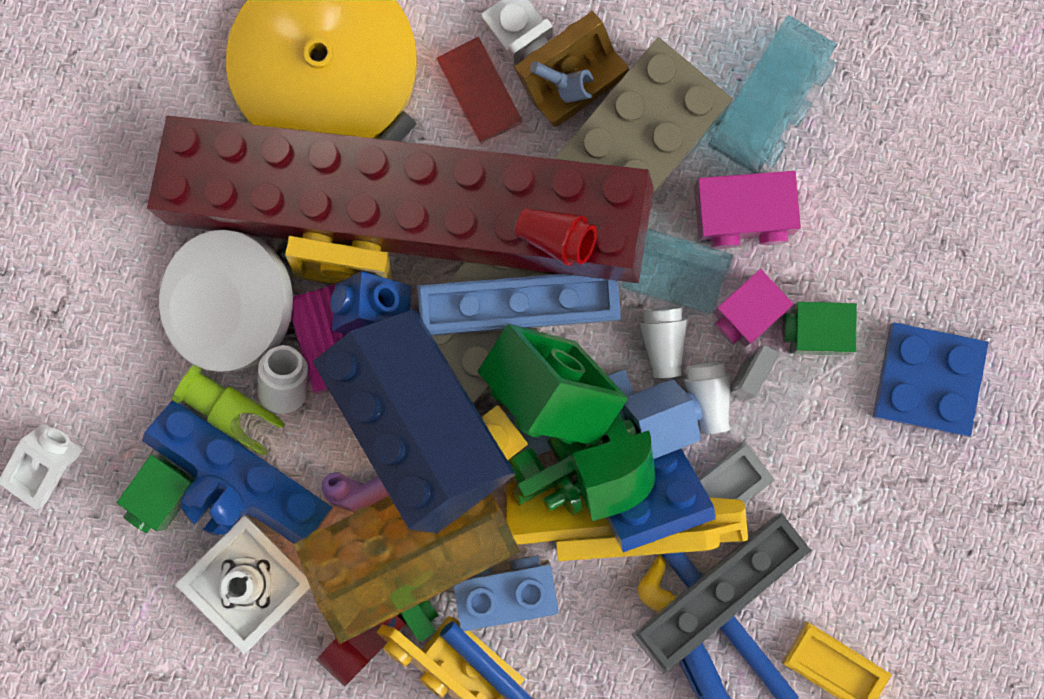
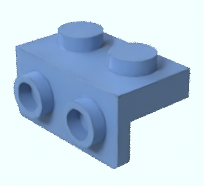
[453,555,559,631]

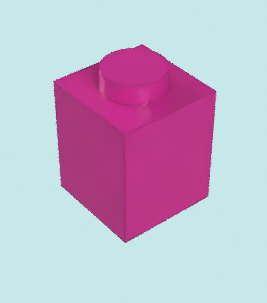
[713,268,794,347]

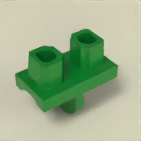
[509,437,595,515]

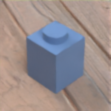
[622,379,702,459]

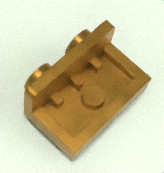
[514,11,630,127]

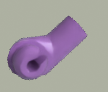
[322,472,390,513]

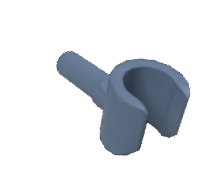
[530,61,593,103]

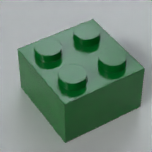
[477,324,628,446]

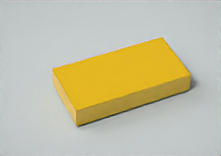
[781,621,892,699]

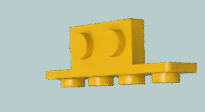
[376,616,525,699]

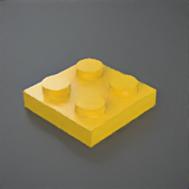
[285,232,393,285]

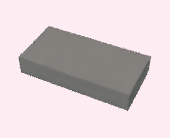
[730,344,780,402]
[698,442,775,503]

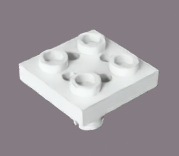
[175,515,315,654]

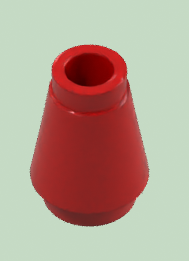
[515,208,597,266]

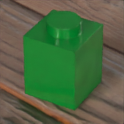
[782,302,857,355]
[116,454,195,533]

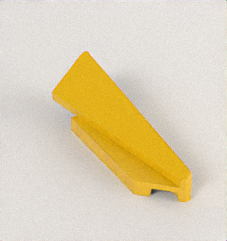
[506,482,748,561]

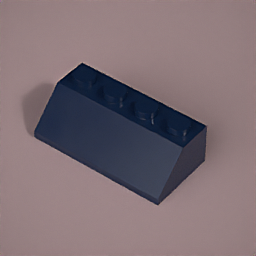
[312,310,516,533]

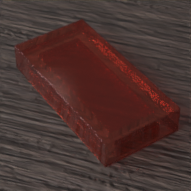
[436,36,522,144]

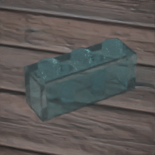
[708,15,838,174]

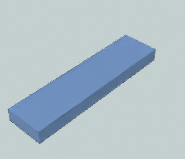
[418,274,621,336]

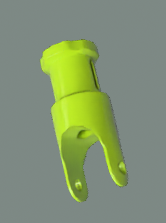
[171,365,285,455]

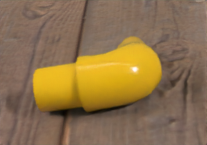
[637,555,677,612]

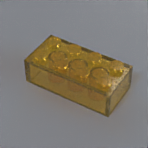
[294,493,520,644]

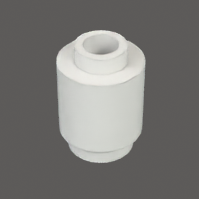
[258,345,308,414]

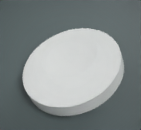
[159,230,293,371]

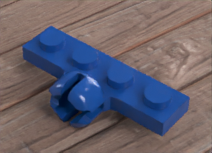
[142,401,333,550]

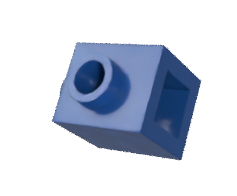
[330,271,411,334]

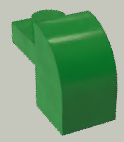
[572,413,655,521]

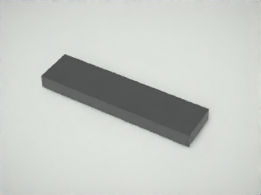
[631,512,812,674]

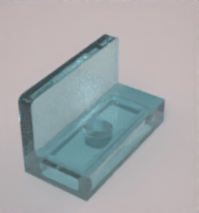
[622,229,733,314]

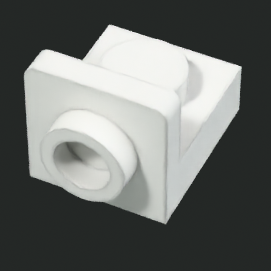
[481,0,553,64]
[0,424,82,511]

